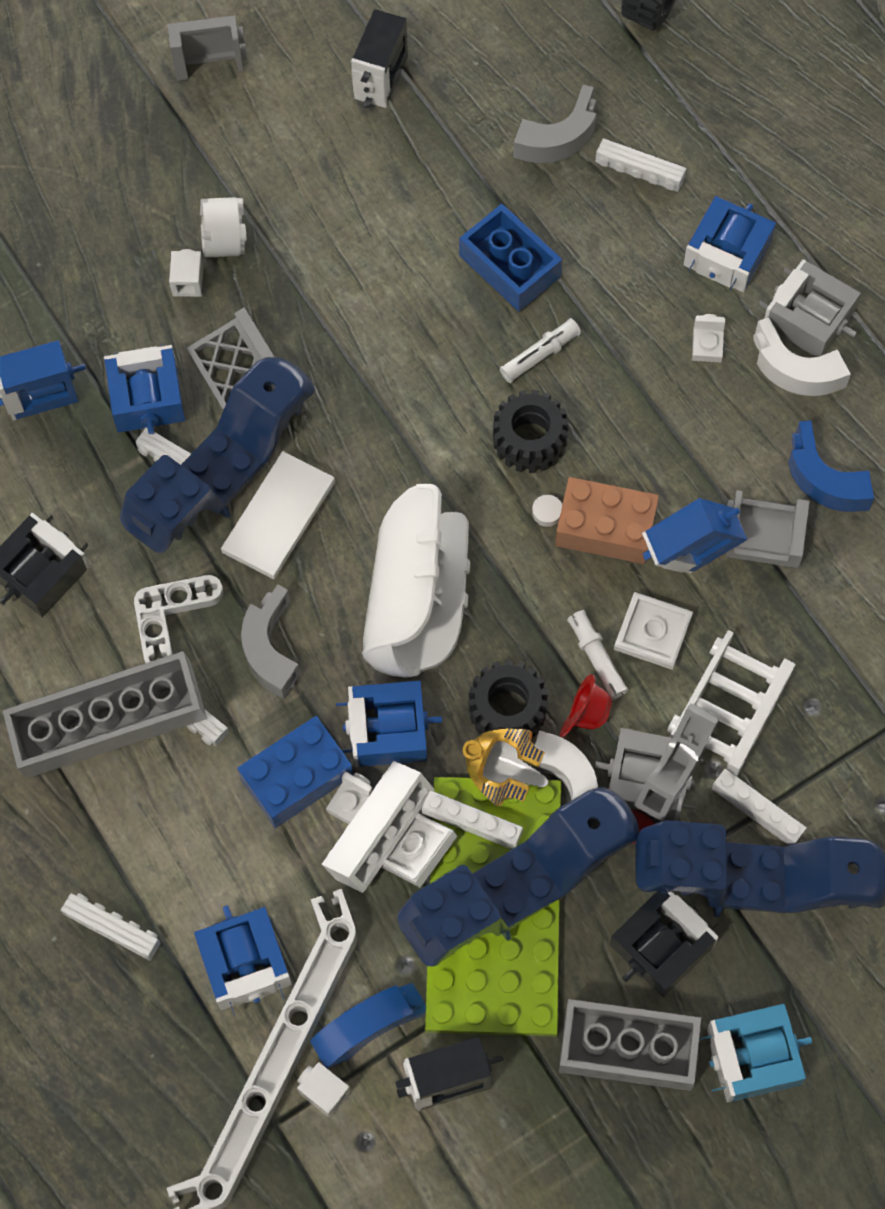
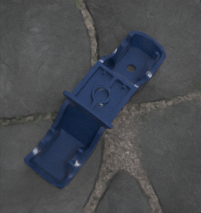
[119,357,315,553]
[397,787,640,967]
[635,820,885,917]

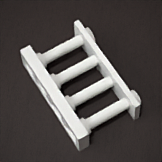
[667,630,795,777]

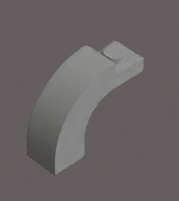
[513,85,597,163]
[241,584,300,700]
[634,703,719,822]

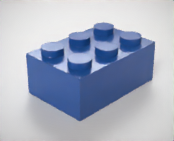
[459,204,562,312]
[237,716,353,828]

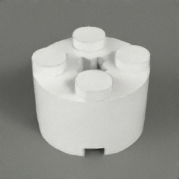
[200,197,246,257]

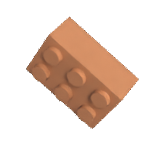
[555,477,659,564]

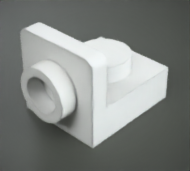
[692,314,725,363]
[326,772,373,824]

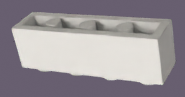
[322,761,434,893]

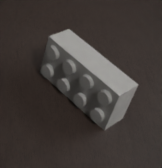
[559,999,701,1091]

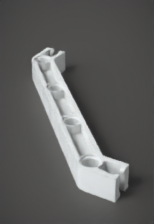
[167,889,357,1209]

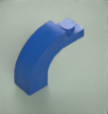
[788,420,874,512]
[310,982,426,1069]

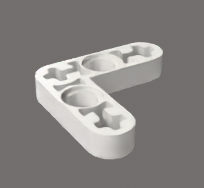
[134,575,223,663]

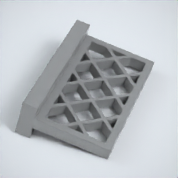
[187,308,307,416]

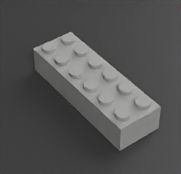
[2,651,207,778]

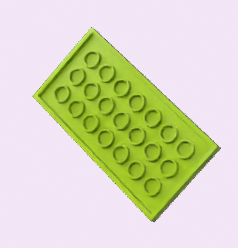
[425,777,561,1037]

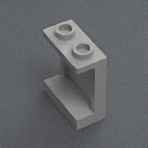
[167,15,247,81]
[726,491,810,568]

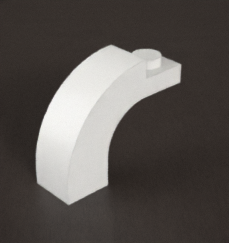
[753,317,851,396]
[530,731,598,800]

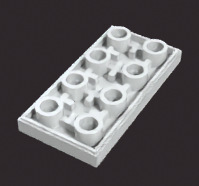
[221,451,335,579]

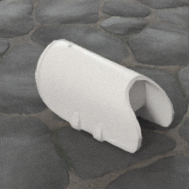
[362,484,470,678]

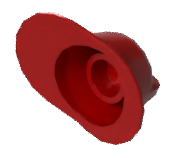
[559,674,612,738]

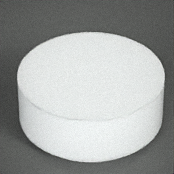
[532,495,562,527]

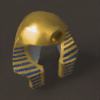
[463,729,548,807]

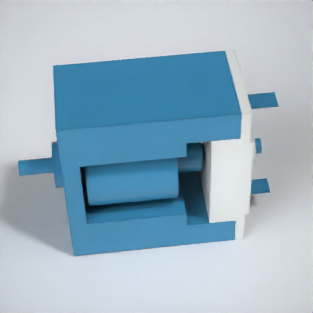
[699,1004,812,1103]

